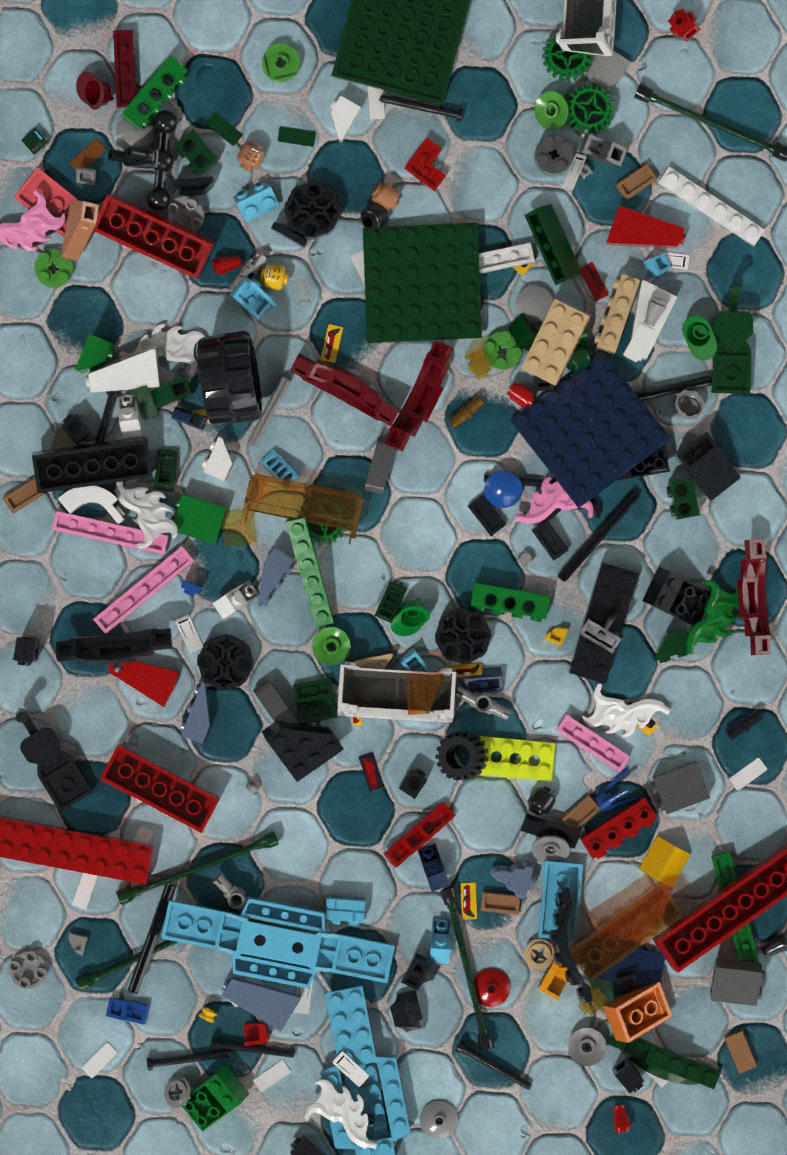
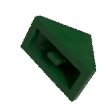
[508,314,539,351]

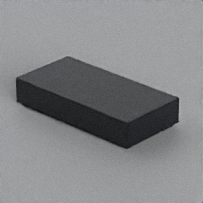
[271,222,308,249]
[468,495,506,536]
[531,519,569,561]

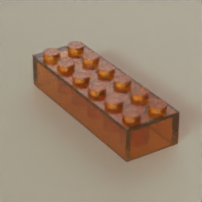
[569,882,684,982]

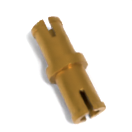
[448,396,485,430]

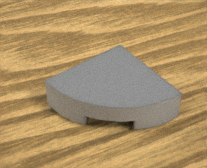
[69,932,88,956]

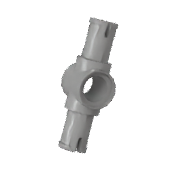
[455,686,512,721]
[212,873,255,922]

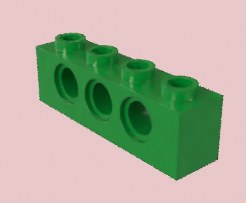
[120,55,188,131]
[470,583,550,622]

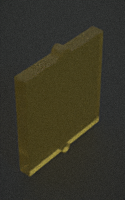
[222,510,256,547]

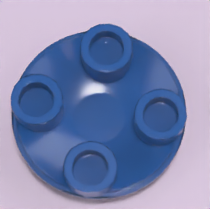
[484,471,523,508]

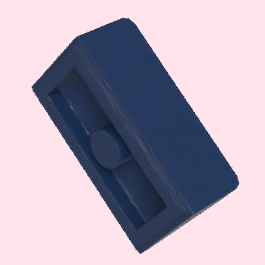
[464,667,504,693]

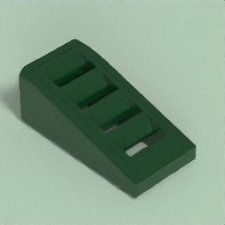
[154,449,178,492]
[374,581,407,623]

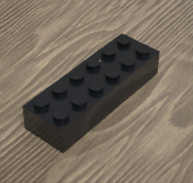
[32,436,153,493]
[568,562,639,684]

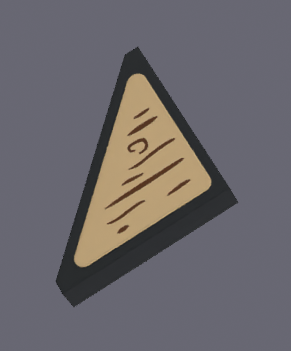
[349,650,398,681]

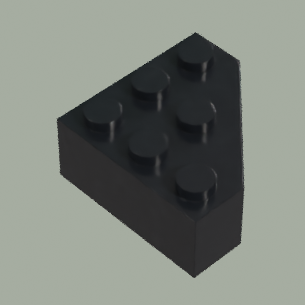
[261,720,344,782]

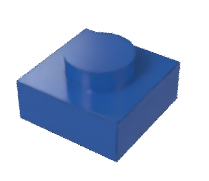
[181,580,202,596]

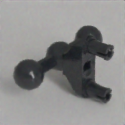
[108,110,178,211]

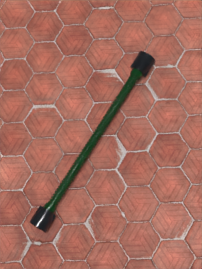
[634,84,787,162]
[440,887,495,1051]

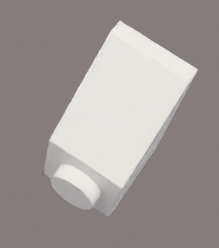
[330,96,361,143]

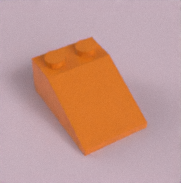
[603,982,673,1043]

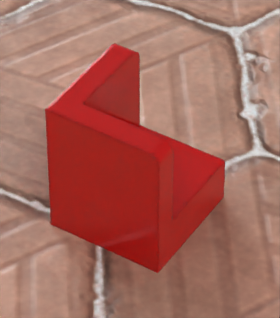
[243,1022,268,1046]

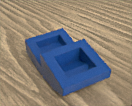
[106,997,150,1025]

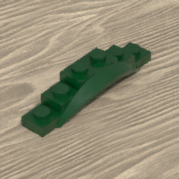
[608,1032,721,1089]

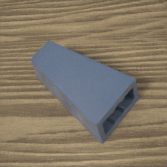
[221,977,301,1032]

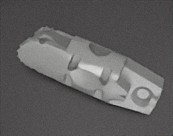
[228,252,267,293]

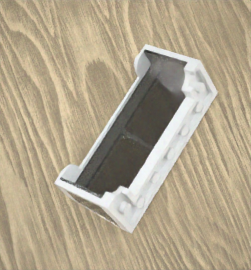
[556,0,617,56]
[337,662,456,723]

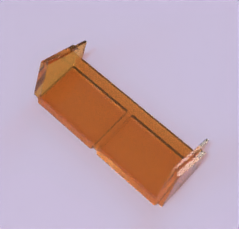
[242,474,364,544]

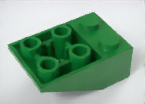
[182,1064,250,1132]

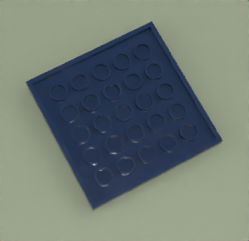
[510,351,671,509]

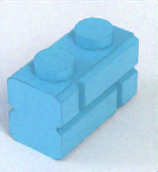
[325,895,365,926]

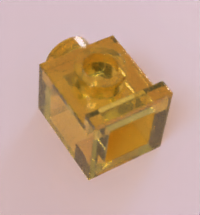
[464,349,491,380]
[578,985,609,1016]

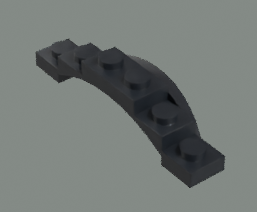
[56,628,173,666]
[549,887,593,1003]

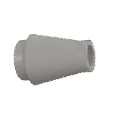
[644,297,667,326]

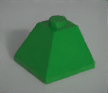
[75,334,115,374]

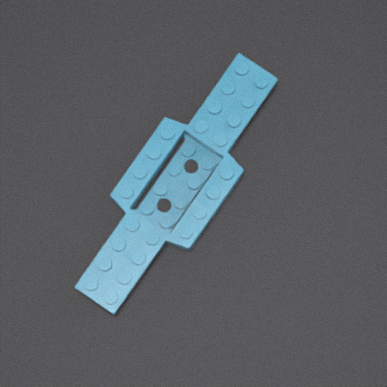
[161,896,395,989]
[320,985,411,1155]

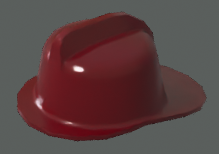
[76,71,114,110]

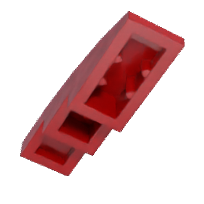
[383,801,456,868]

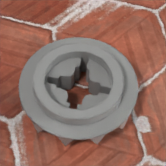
[164,1077,193,1108]

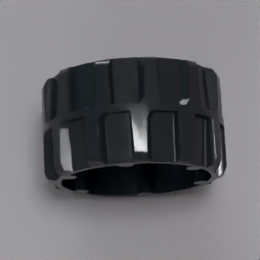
[197,331,262,426]

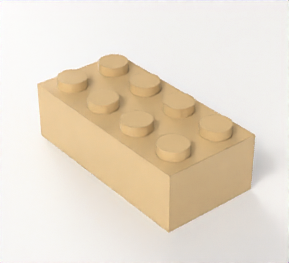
[521,298,591,386]

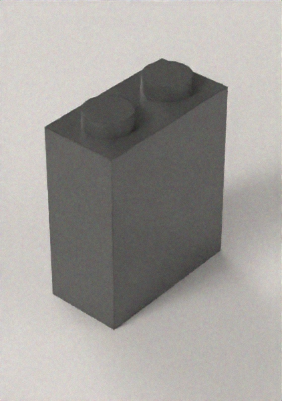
[651,761,710,814]
[710,958,765,1006]

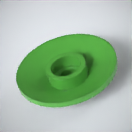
[535,91,569,130]
[312,627,351,665]

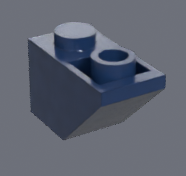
[418,843,450,892]

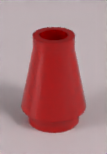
[212,255,242,276]
[613,1104,632,1133]

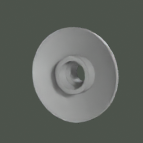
[531,835,570,862]
[568,1027,606,1066]
[420,1100,458,1139]

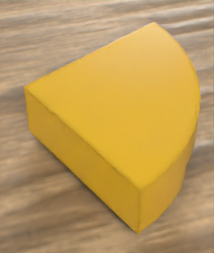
[544,627,569,647]

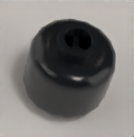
[360,203,389,231]
[527,786,556,816]

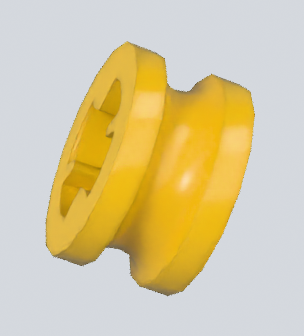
[198,1006,218,1023]

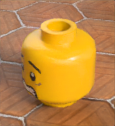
[260,264,289,290]

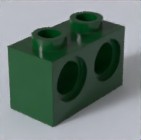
[175,129,218,176]
[666,478,700,520]

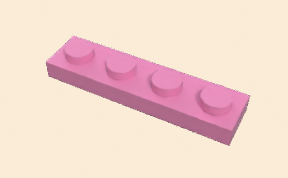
[556,714,630,772]

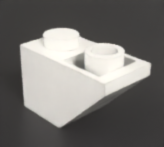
[118,394,142,439]
[202,437,233,482]
[213,580,259,619]

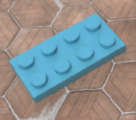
[538,860,583,941]

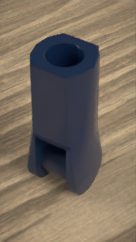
[171,407,208,430]

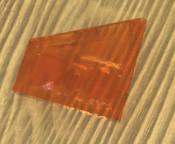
[407,674,444,715]

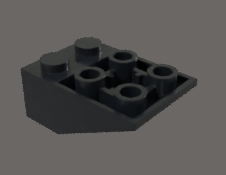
[675,432,741,502]
[616,444,670,481]
[642,567,711,626]

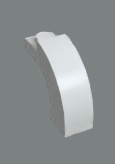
[58,486,125,524]

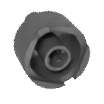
[534,135,573,177]

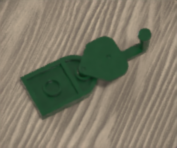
[711,283,753,394]

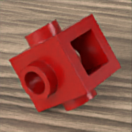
[668,8,701,42]

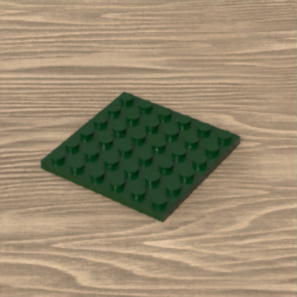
[331,0,470,106]
[363,222,482,344]

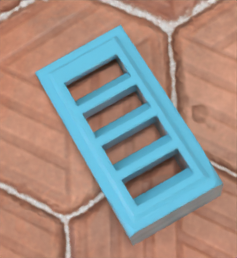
[260,449,300,490]
[399,648,435,691]

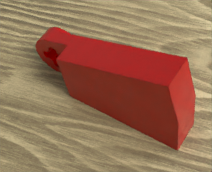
[108,661,179,707]

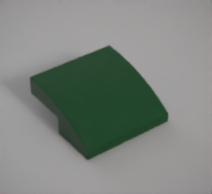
[293,678,338,724]

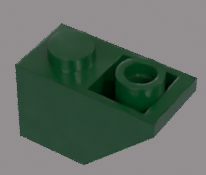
[151,376,193,409]
[653,627,689,663]

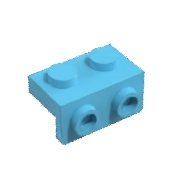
[233,180,280,223]
[230,277,277,320]

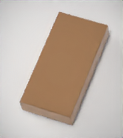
[615,163,658,201]
[3,478,45,514]
[560,794,601,830]
[480,891,520,915]
[724,1030,757,1074]

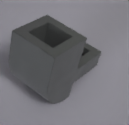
[579,133,627,167]

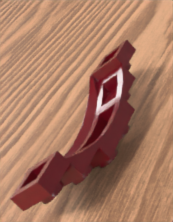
[384,340,453,452]
[290,353,401,426]
[737,539,771,656]

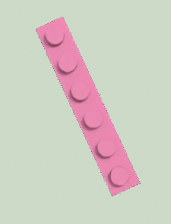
[52,511,169,555]
[93,546,194,634]

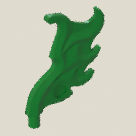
[685,580,739,654]

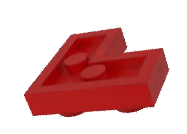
[404,138,446,192]

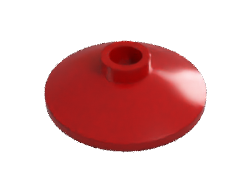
[474,968,510,1007]

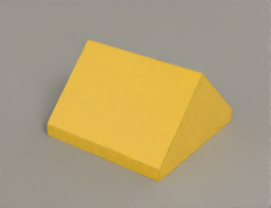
[639,835,691,888]

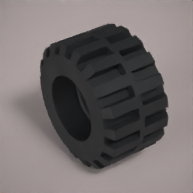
[435,731,488,780]

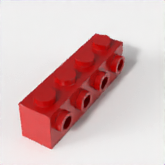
[579,797,657,859]

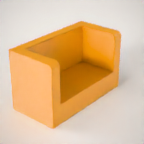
[538,960,577,1000]

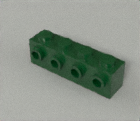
[524,203,583,285]

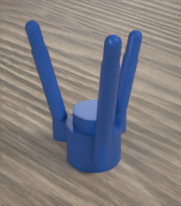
[595,768,640,811]

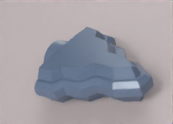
[490,861,537,900]

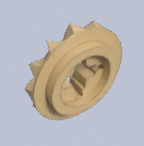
[524,939,555,970]

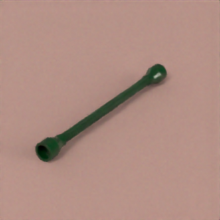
[116,831,279,905]
[75,907,231,992]

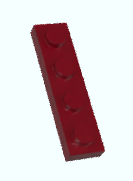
[113,30,136,108]

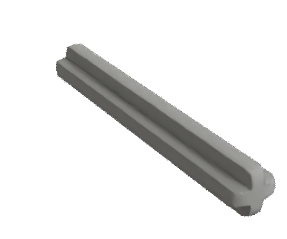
[248,376,291,447]

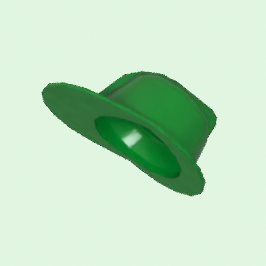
[682,316,718,360]
[391,597,430,636]

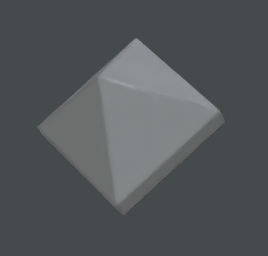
[76,167,96,186]

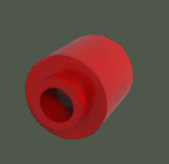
[507,381,536,408]

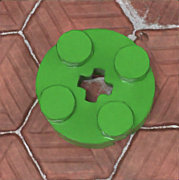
[262,43,300,83]
[35,249,74,288]
[484,331,522,370]

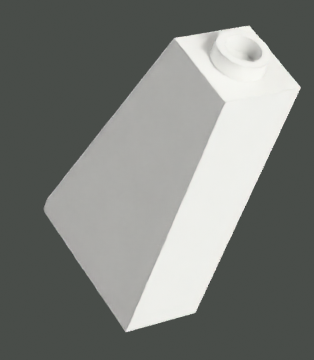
[630,280,677,361]
[86,345,161,393]

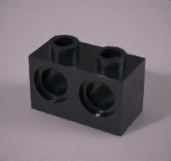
[13,637,40,666]
[612,1057,644,1093]

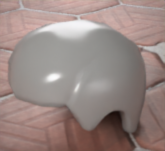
[675,389,704,419]

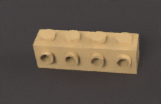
[594,274,640,355]

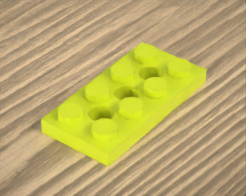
[479,736,555,781]

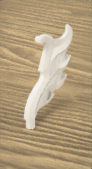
[119,324,205,375]
[114,481,178,549]
[582,683,671,737]
[304,1079,377,1149]

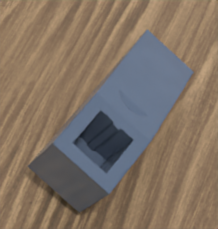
[258,547,295,607]
[180,681,211,744]

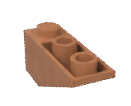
[61,200,99,261]

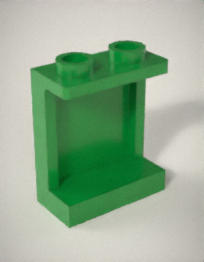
[171,494,227,544]

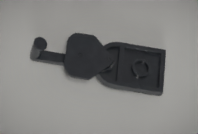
[15,708,93,812]

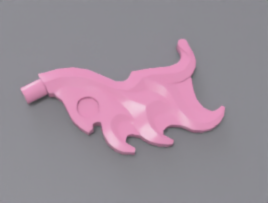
[0,190,66,251]
[515,476,593,524]

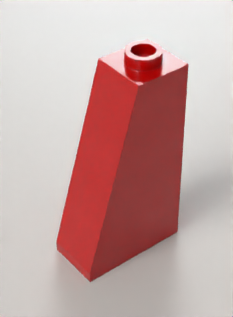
[606,206,686,248]

